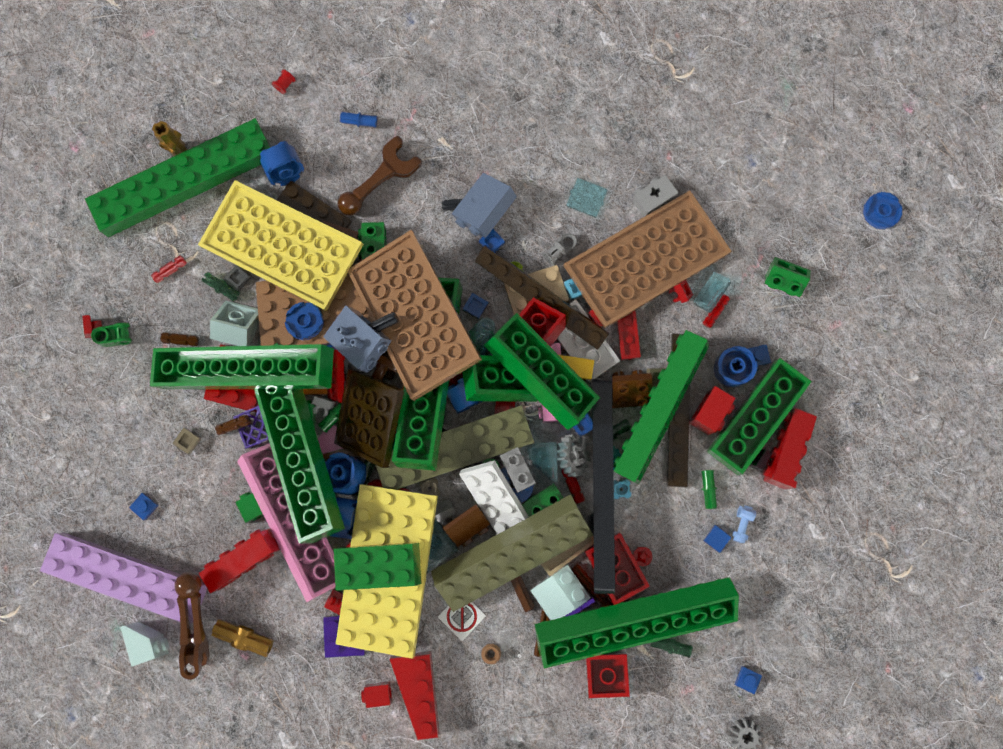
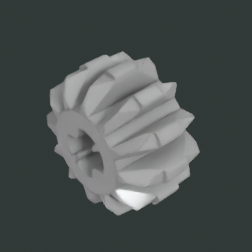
[728,718,764,749]

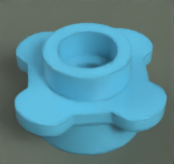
[614,479,631,499]

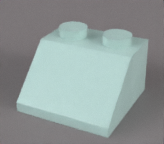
[210,300,259,346]
[530,565,590,620]
[120,622,169,667]

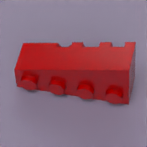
[763,408,817,490]
[198,529,280,594]
[390,651,440,740]

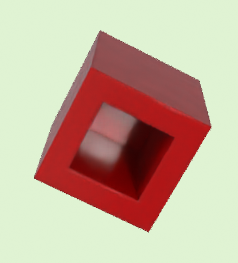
[361,681,392,708]

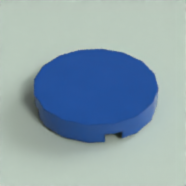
[863,192,903,230]
[285,302,324,340]

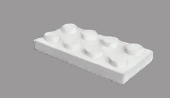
[557,300,620,384]
[459,460,529,534]

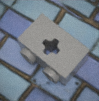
[632,175,678,217]
[500,447,536,493]

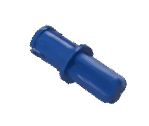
[340,112,378,128]

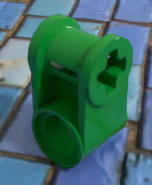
[91,322,132,347]

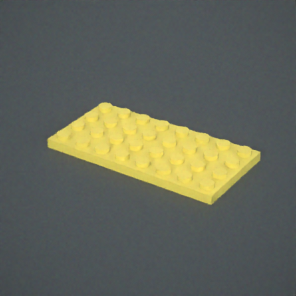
[198,180,364,311]
[336,484,438,658]

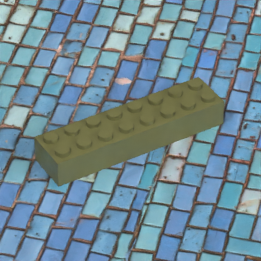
[376,405,534,490]
[431,494,593,612]

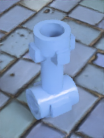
[732,505,756,544]

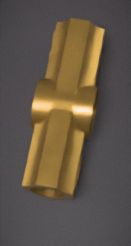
[152,121,187,156]
[211,619,274,657]

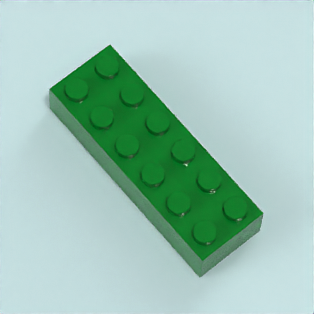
[484,313,600,430]
[706,358,812,475]

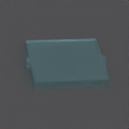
[566,178,608,218]

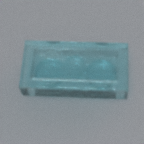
[693,272,731,313]

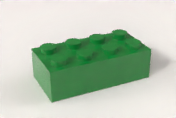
[462,355,538,402]
[334,542,422,590]

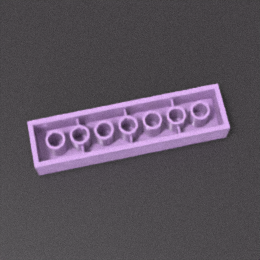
[40,533,207,623]

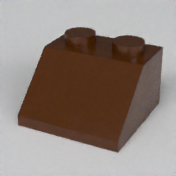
[443,504,490,548]

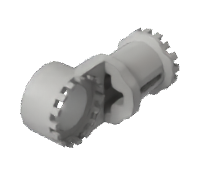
[542,233,577,266]

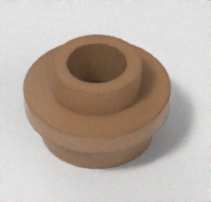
[481,644,501,664]

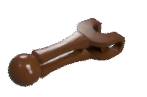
[338,136,423,216]
[174,572,210,680]

